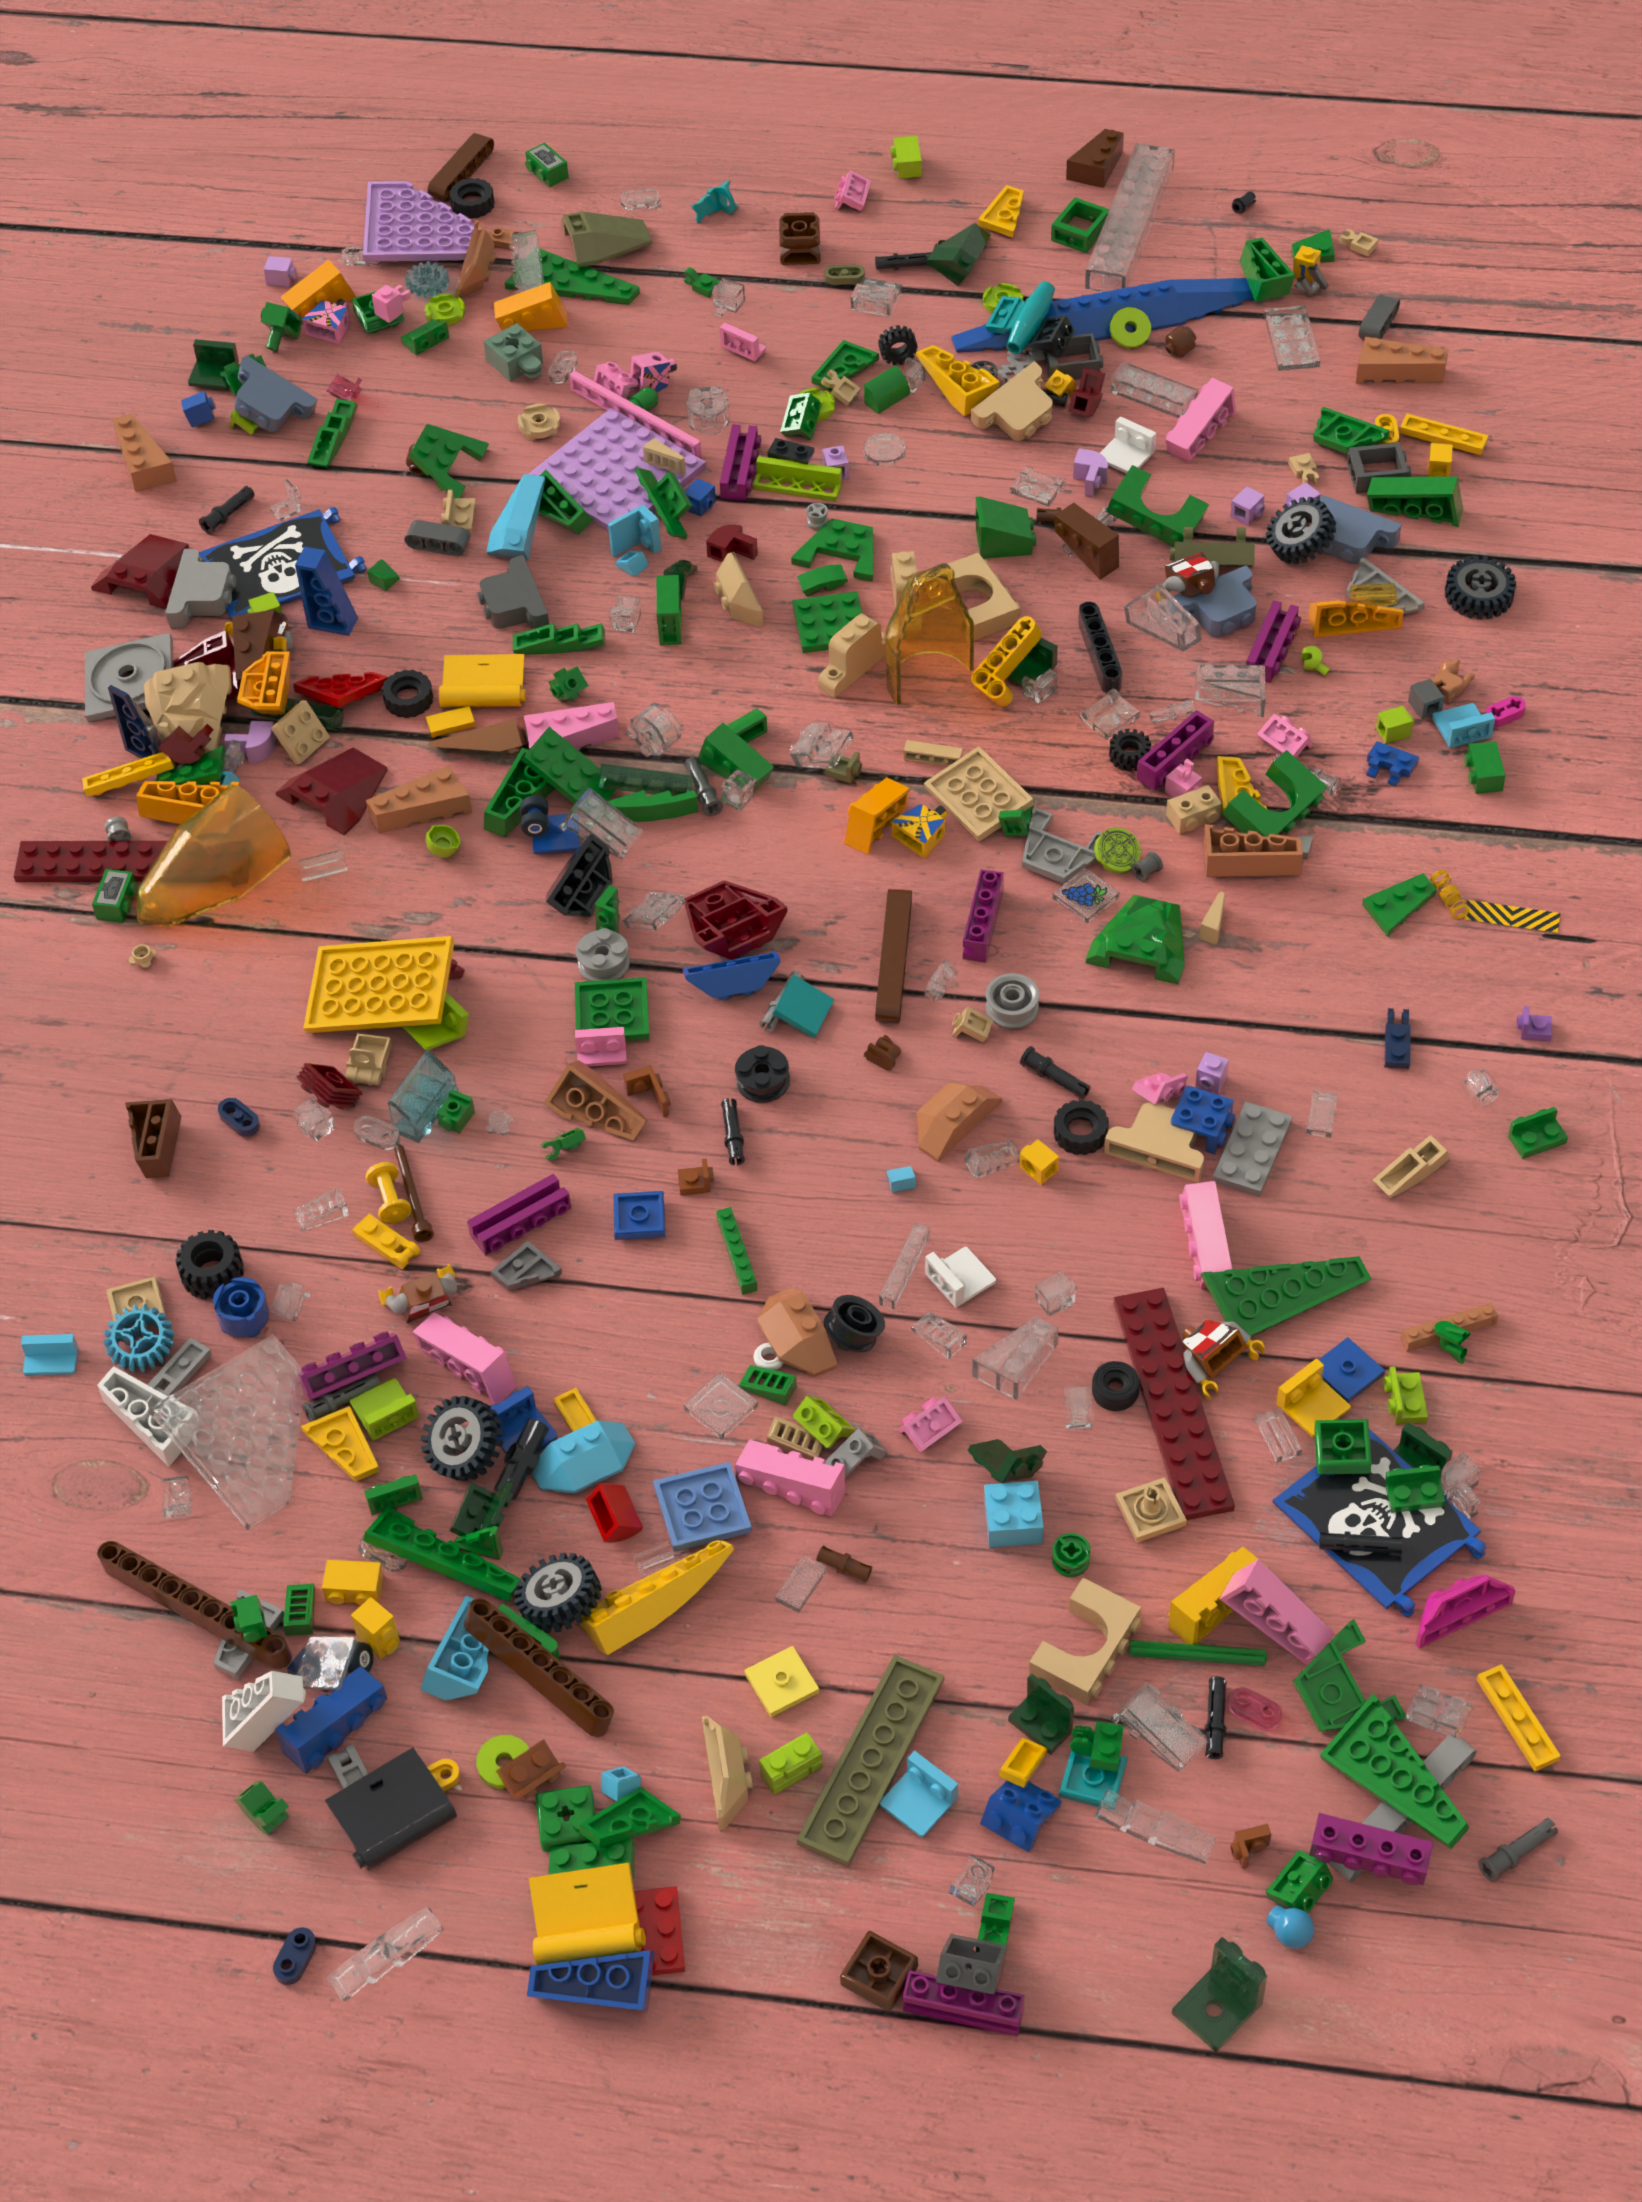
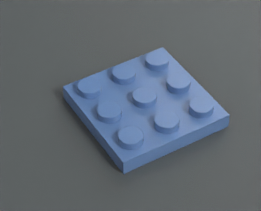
[653,1462,752,1552]

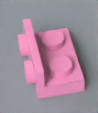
[834,170,871,211]
[720,323,766,361]
[593,362,638,399]
[1257,714,1313,758]
[575,1027,627,1067]
[1132,1073,1188,1105]
[898,1396,963,1452]

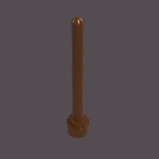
[394,1144,434,1242]

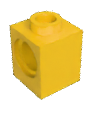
[1427,443,1453,477]
[1020,1139,1059,1185]

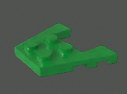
[408,424,489,498]
[791,518,873,582]
[1292,1619,1407,1732]

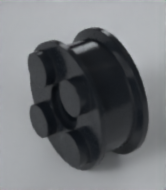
[735,1045,790,1102]
[824,1295,885,1352]

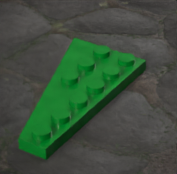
[505,248,640,305]
[1201,1256,1372,1337]
[1320,1693,1469,1849]

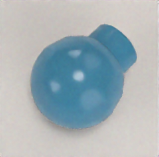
[1267,1905,1315,1949]

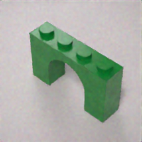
[1106,465,1209,547]
[1222,750,1327,837]

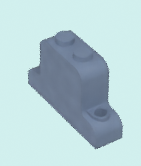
[234,355,318,432]
[1320,495,1402,564]
[1170,565,1257,637]

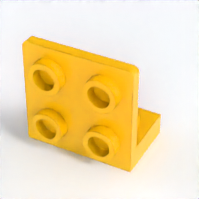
[1276,1358,1351,1438]

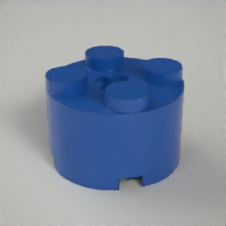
[213,1277,269,1337]

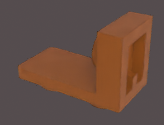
[623,1065,671,1117]

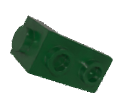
[664,560,697,600]

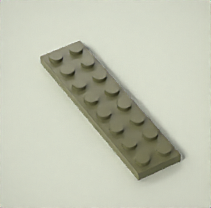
[797,1655,945,1867]

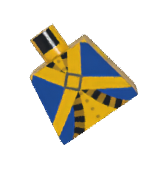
[892,804,948,859]

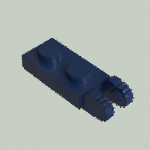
[1384,1008,1410,1069]

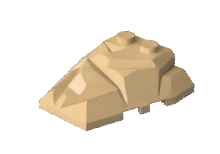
[144,662,232,764]

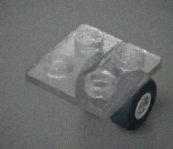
[297,1637,373,1690]

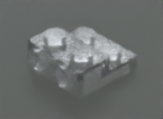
[851,277,902,317]
[790,723,854,768]

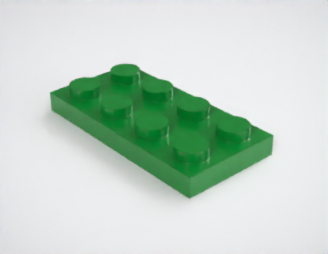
[521,726,620,819]

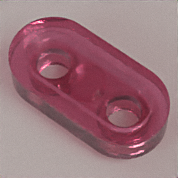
[1228,1687,1282,1730]

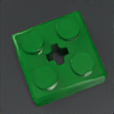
[351,291,404,333]
[1314,1419,1372,1474]
[535,1785,595,1852]

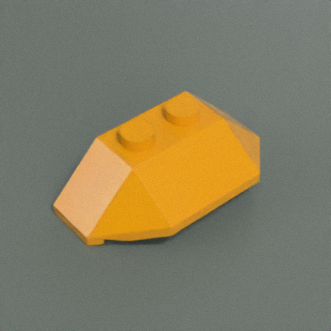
[237,652,290,715]

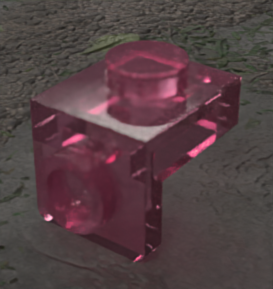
[326,373,362,401]

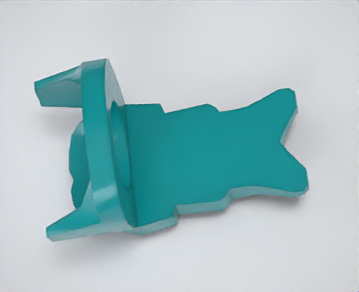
[692,180,739,223]

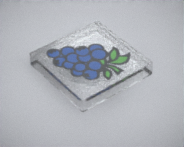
[1052,867,1120,923]

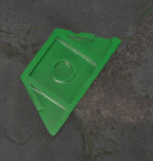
[1313,407,1390,454]

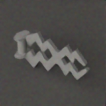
[997,343,1045,381]

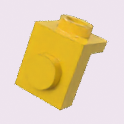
[1044,370,1077,397]

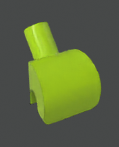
[1301,646,1330,676]

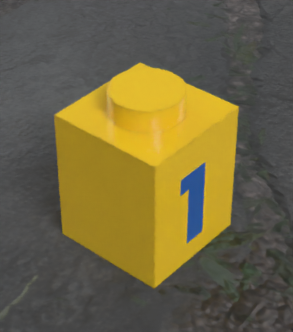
[1293,246,1321,283]

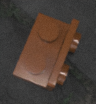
[496,1739,566,1800]

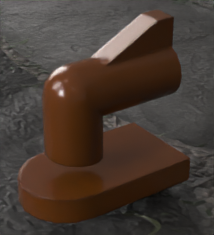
[864,1035,901,1070]

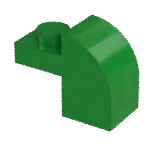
[234,1781,289,1835]

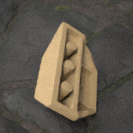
[714,552,763,627]
[702,1716,753,1831]

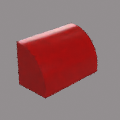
[586,1483,643,1543]

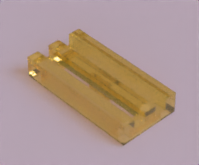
[1349,583,1397,605]

